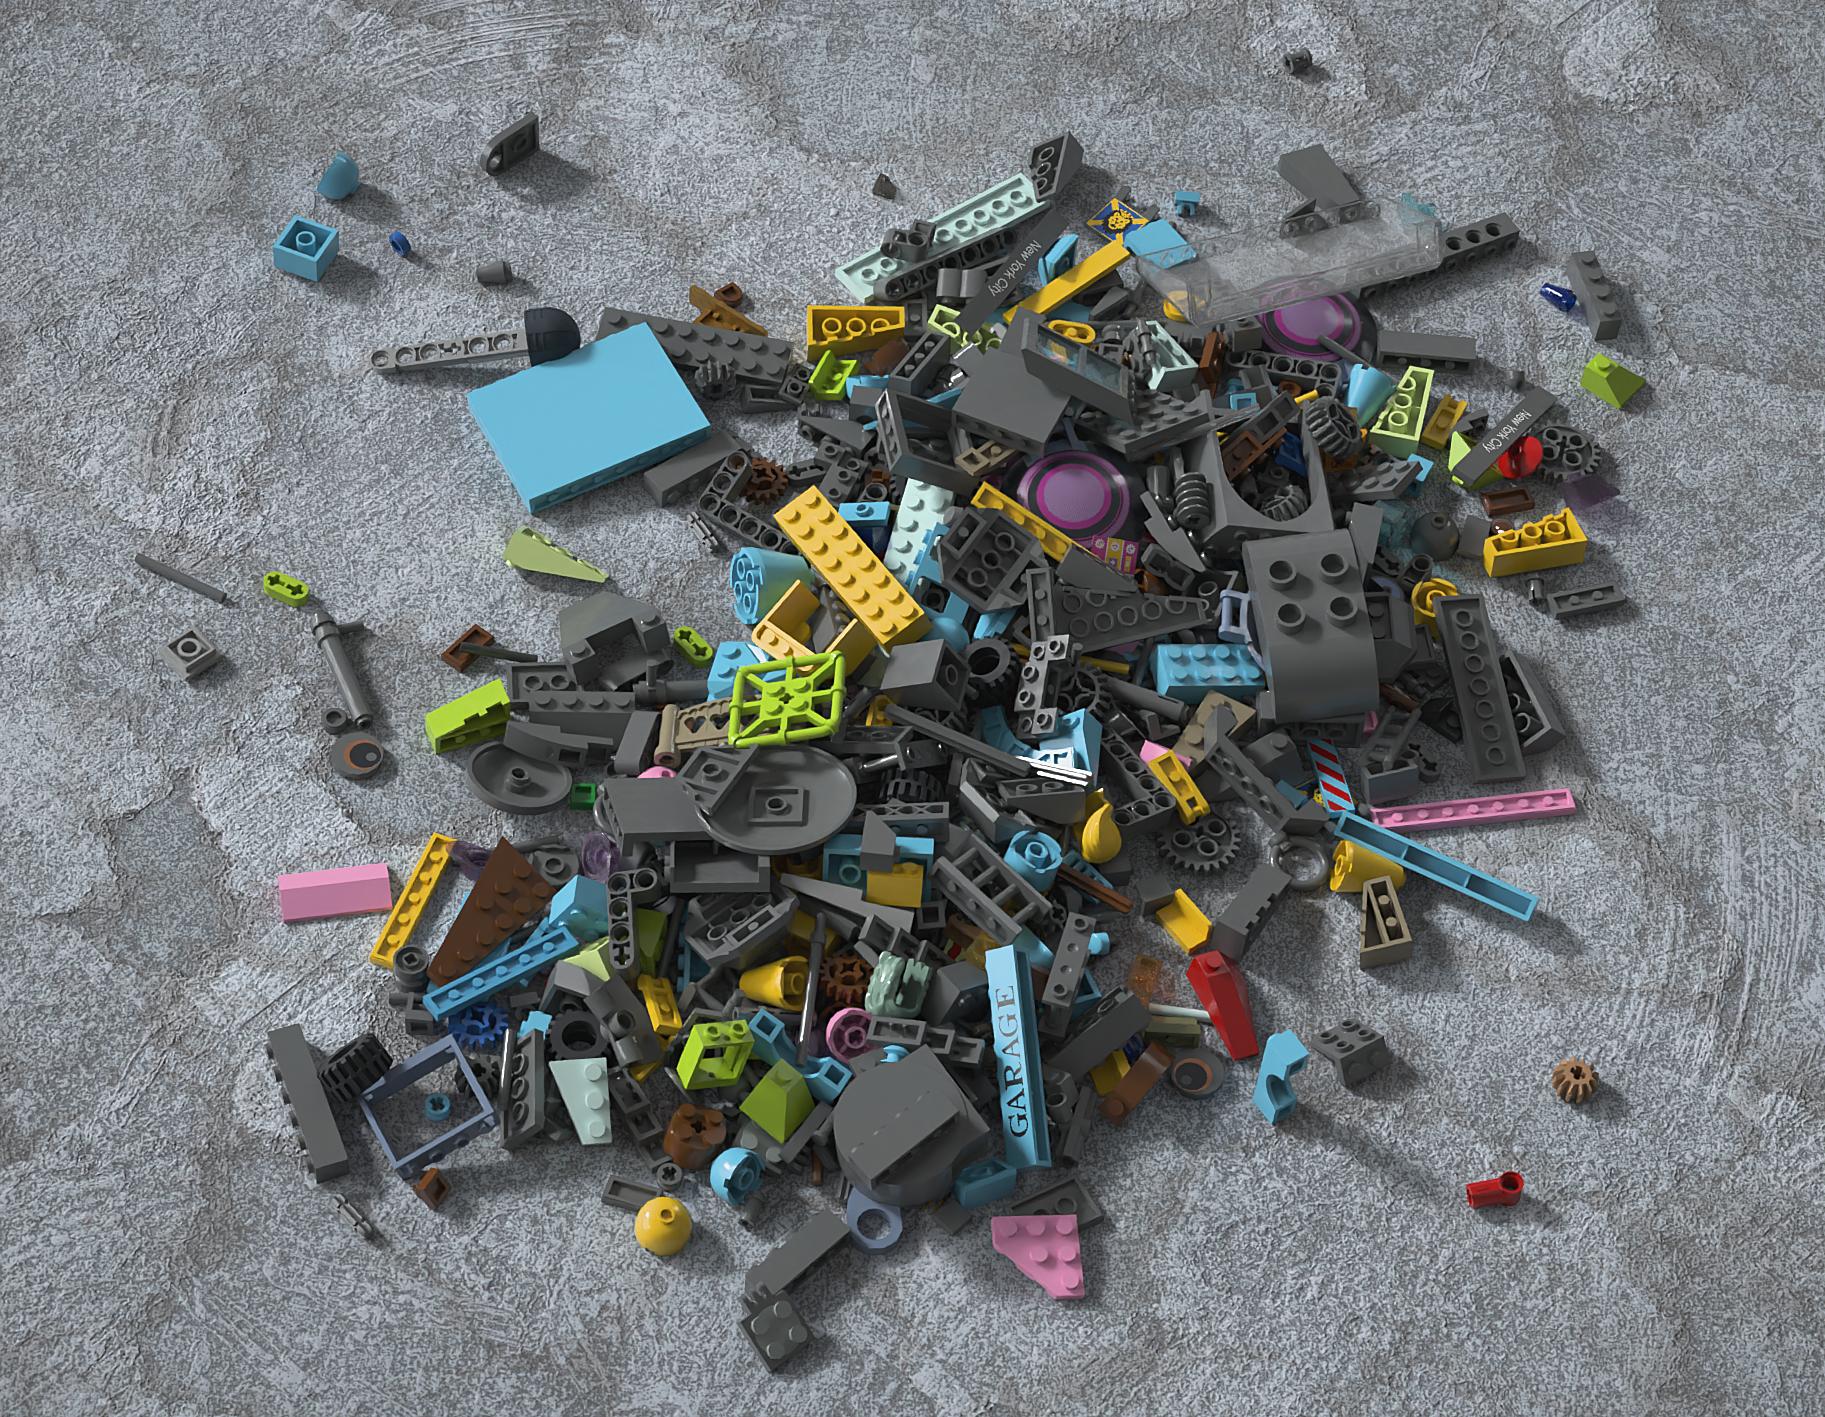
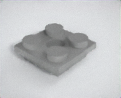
[157,626,223,681]

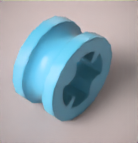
[425,1093,450,1122]

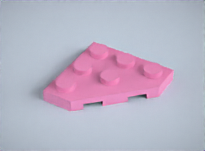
[991,1215,1085,1300]

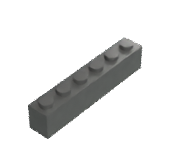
[264,1023,350,1183]

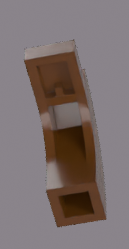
[1097,1040,1176,1127]

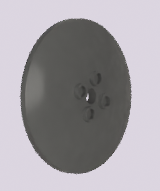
[694,743,857,855]

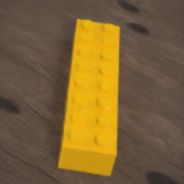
[773,485,933,656]

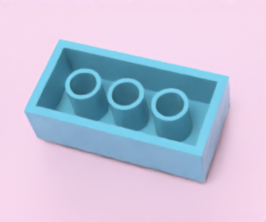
[1149,644,1266,704]

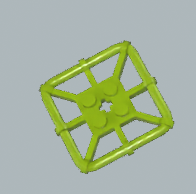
[728,650,847,750]

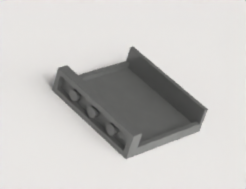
[951,346,1077,459]
[603,777,722,857]
[665,840,770,893]

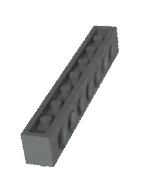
[1343,212,1520,301]

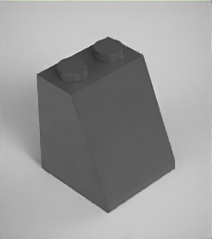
[880,639,972,712]

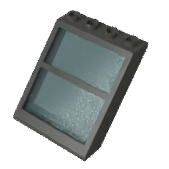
[1021,318,1137,423]

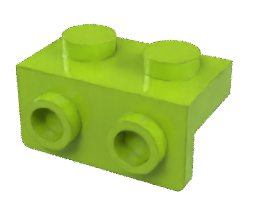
[809,350,861,401]

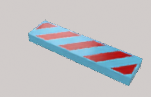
[1306,739,1355,818]

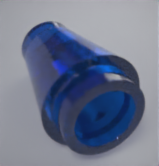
[1540,283,1577,312]

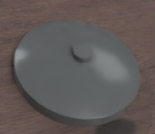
[465,740,572,815]

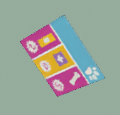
[1091,535,1139,579]

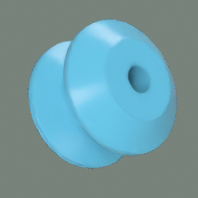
[880,1045,910,1064]

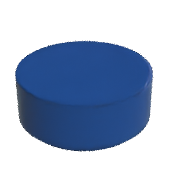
[389,231,411,256]

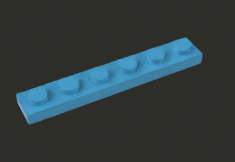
[423,926,579,1022]

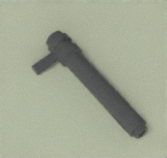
[310,612,374,729]
[1056,643,1190,722]
[632,660,709,707]

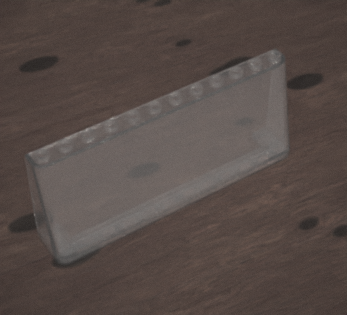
[1135,195,1443,329]

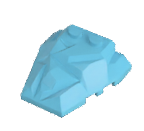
[707,641,820,722]

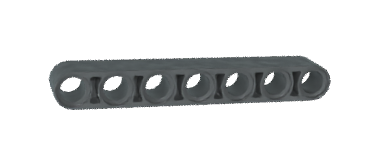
[873,227,1018,301]

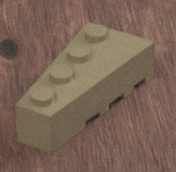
[1172,689,1257,780]

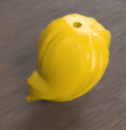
[1071,789,1122,864]

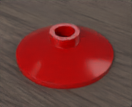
[1498,436,1543,480]

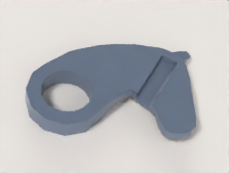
[846,1187,951,1256]

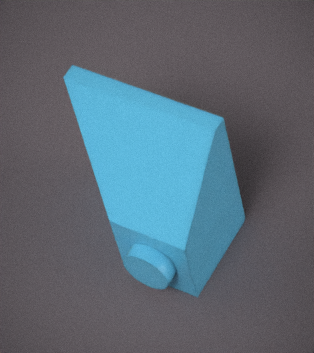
[1038,234,1079,287]

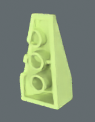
[502,525,609,583]

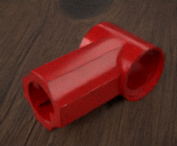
[1465,1171,1524,1209]

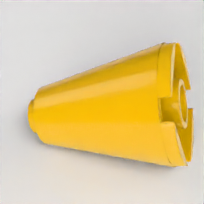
[1329,840,1406,892]
[739,956,809,1012]

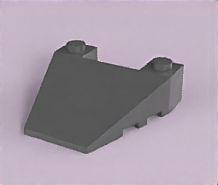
[559,591,671,686]

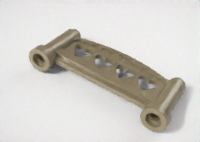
[654,694,809,769]

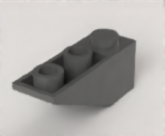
[798,416,877,461]

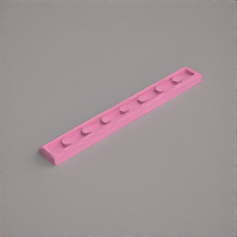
[1368,788,1577,833]

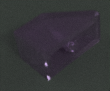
[1559,472,1620,511]

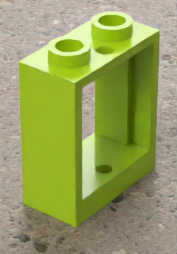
[676,1020,755,1090]

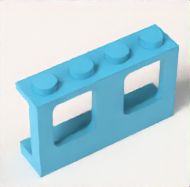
[904,522,987,624]

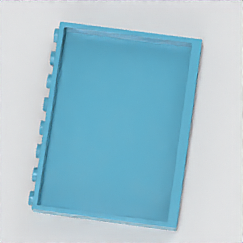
[467,322,711,515]

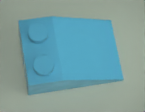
[1039,708,1102,792]

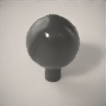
[718,1073,751,1104]

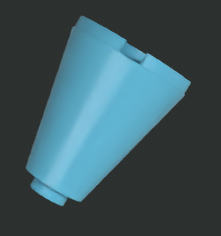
[1342,364,1397,429]

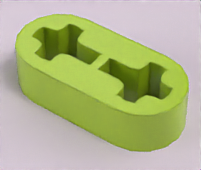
[263,571,309,607]
[673,626,713,668]

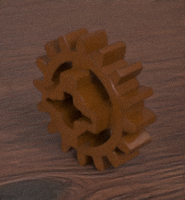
[737,457,788,505]
[818,952,874,1003]

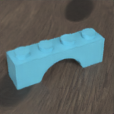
[748,1008,852,1105]
[1252,1029,1310,1125]

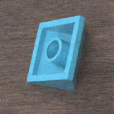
[951,1157,1017,1211]

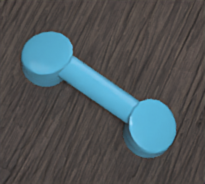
[1088,933,1110,955]

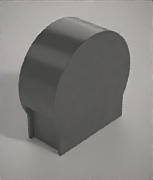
[834,1044,991,1207]

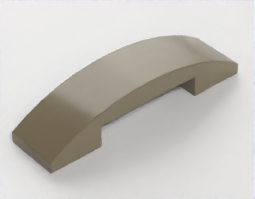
[954,440,1020,476]

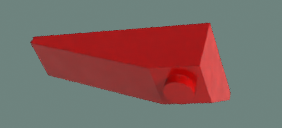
[1186,950,1259,1062]

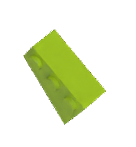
[425,678,510,754]

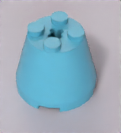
[730,547,815,624]

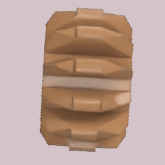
[1552,1056,1599,1104]

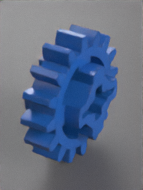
[448,1000,508,1052]

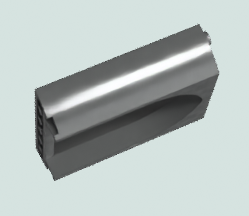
[1174,389,1337,560]

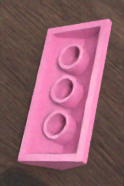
[278,863,393,923]

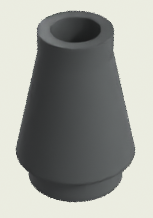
[476,259,513,283]

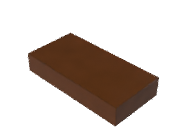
[1480,485,1535,517]
[441,624,495,673]

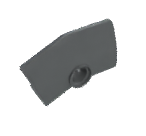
[583,974,664,1069]

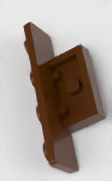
[1194,332,1228,399]
[1221,427,1287,488]

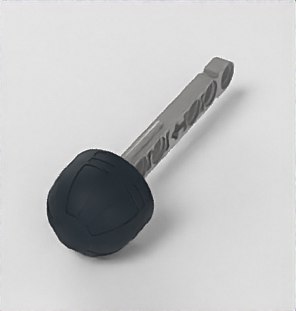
[370,307,581,374]

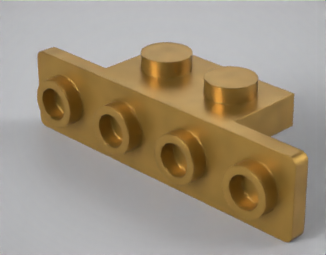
[689,285,768,337]

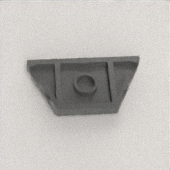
[675,744,759,816]

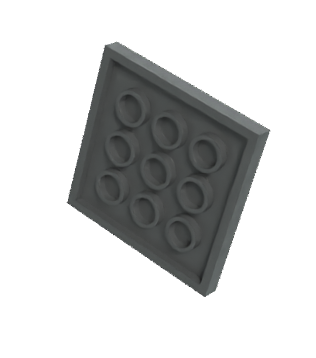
[1074,389,1209,454]

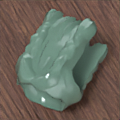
[865,951,932,1020]

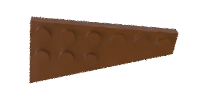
[425,836,558,988]

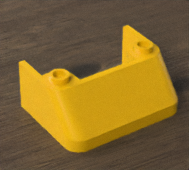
[752,580,878,679]

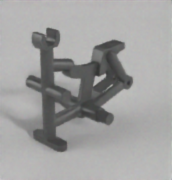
[677,965,796,1032]

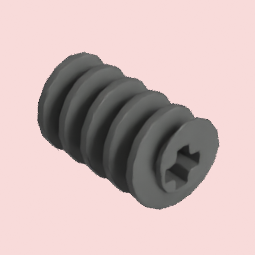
[1175,472,1209,530]

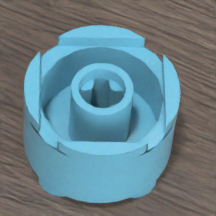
[1003,831,1063,892]

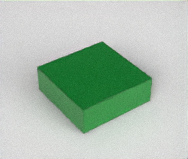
[570,783,597,810]

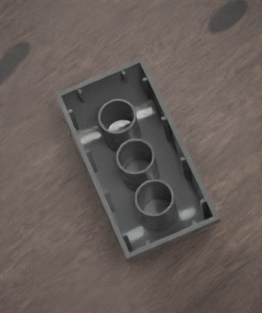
[1242,528,1379,724]

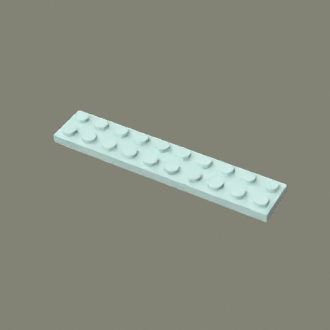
[835,173,1050,305]
[852,478,957,692]

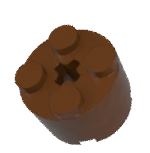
[663,1103,726,1170]

